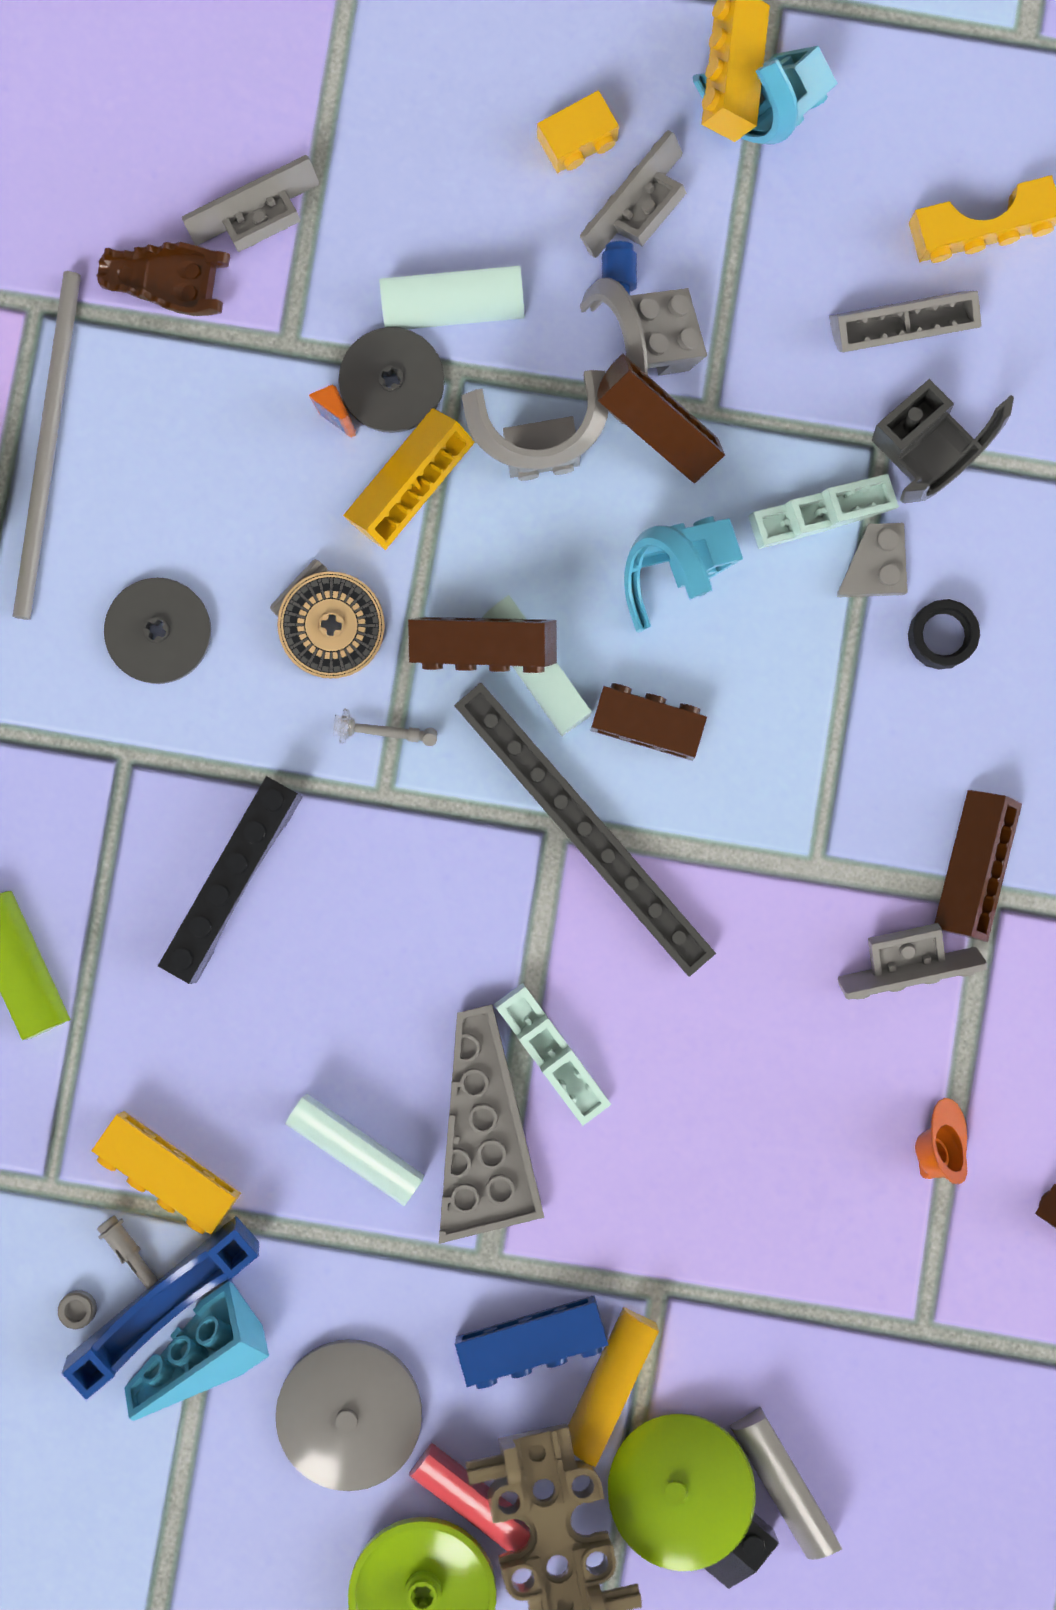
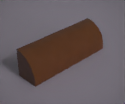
[597,354,725,484]
[934,790,1022,942]

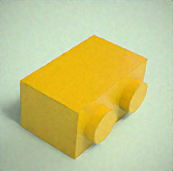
[537,90,619,173]

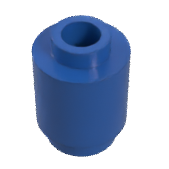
[602,241,637,295]

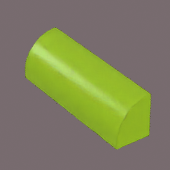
[0,891,71,1041]

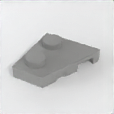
[837,523,908,598]

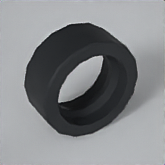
[908,599,980,670]

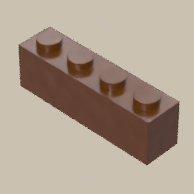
[408,617,557,673]

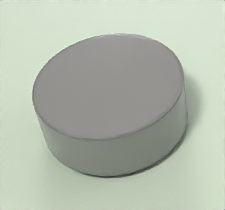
[58,1290,97,1329]

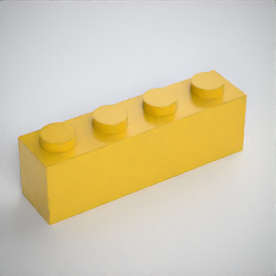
[701,0,770,142]
[91,1111,241,1235]

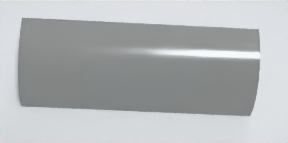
[829,291,982,353]
[729,1407,842,1560]

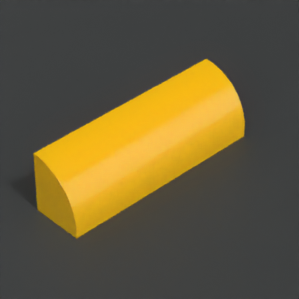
[343,408,475,550]
[568,1307,659,1468]

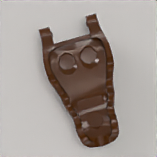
[97,242,230,316]

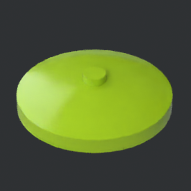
[608,1413,756,1571]
[348,1517,497,1610]

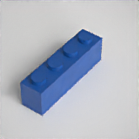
[454,1295,608,1389]

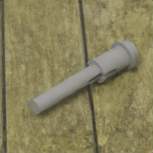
[97,1215,158,1289]

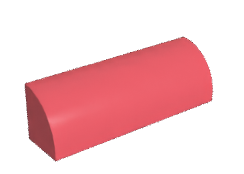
[409,1442,530,1552]

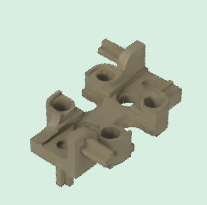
[465,1423,642,1610]

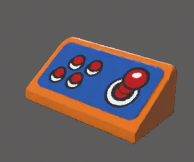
[309,384,357,437]

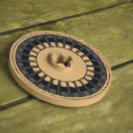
[277,571,385,679]

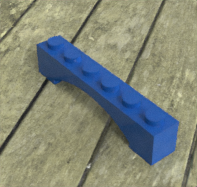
[61,1216,260,1400]

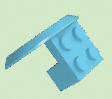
[692,46,838,145]
[624,516,743,633]

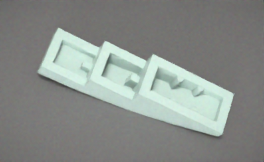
[748,474,899,549]
[494,983,612,1126]

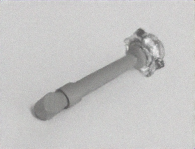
[333,708,437,746]

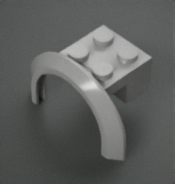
[580,278,707,424]
[461,370,609,481]

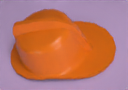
[915,1098,967,1185]

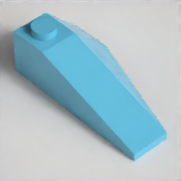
[124,1281,269,1421]

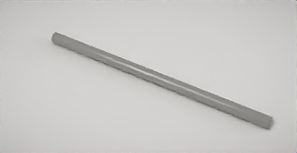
[12,271,81,620]

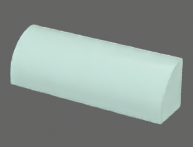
[379,265,525,329]
[482,595,592,737]
[285,1094,425,1206]

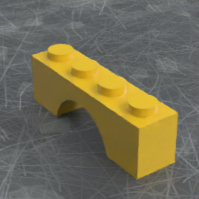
[908,175,1056,263]

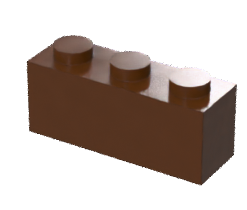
[590,683,707,761]

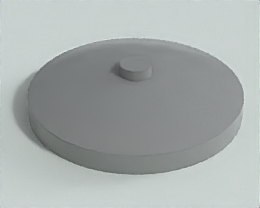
[275,1339,422,1491]

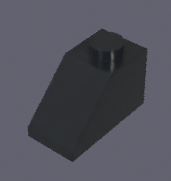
[704,1513,779,1589]

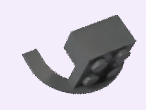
[871,379,1014,504]

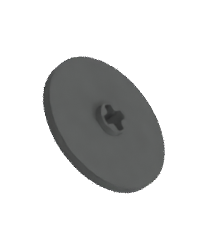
[339,327,444,433]
[104,578,211,684]

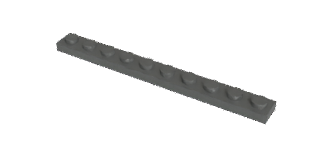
[454,683,717,977]

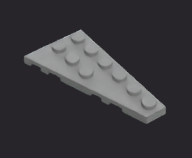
[438,1004,544,1244]

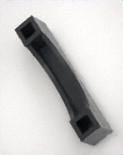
[158,776,303,984]

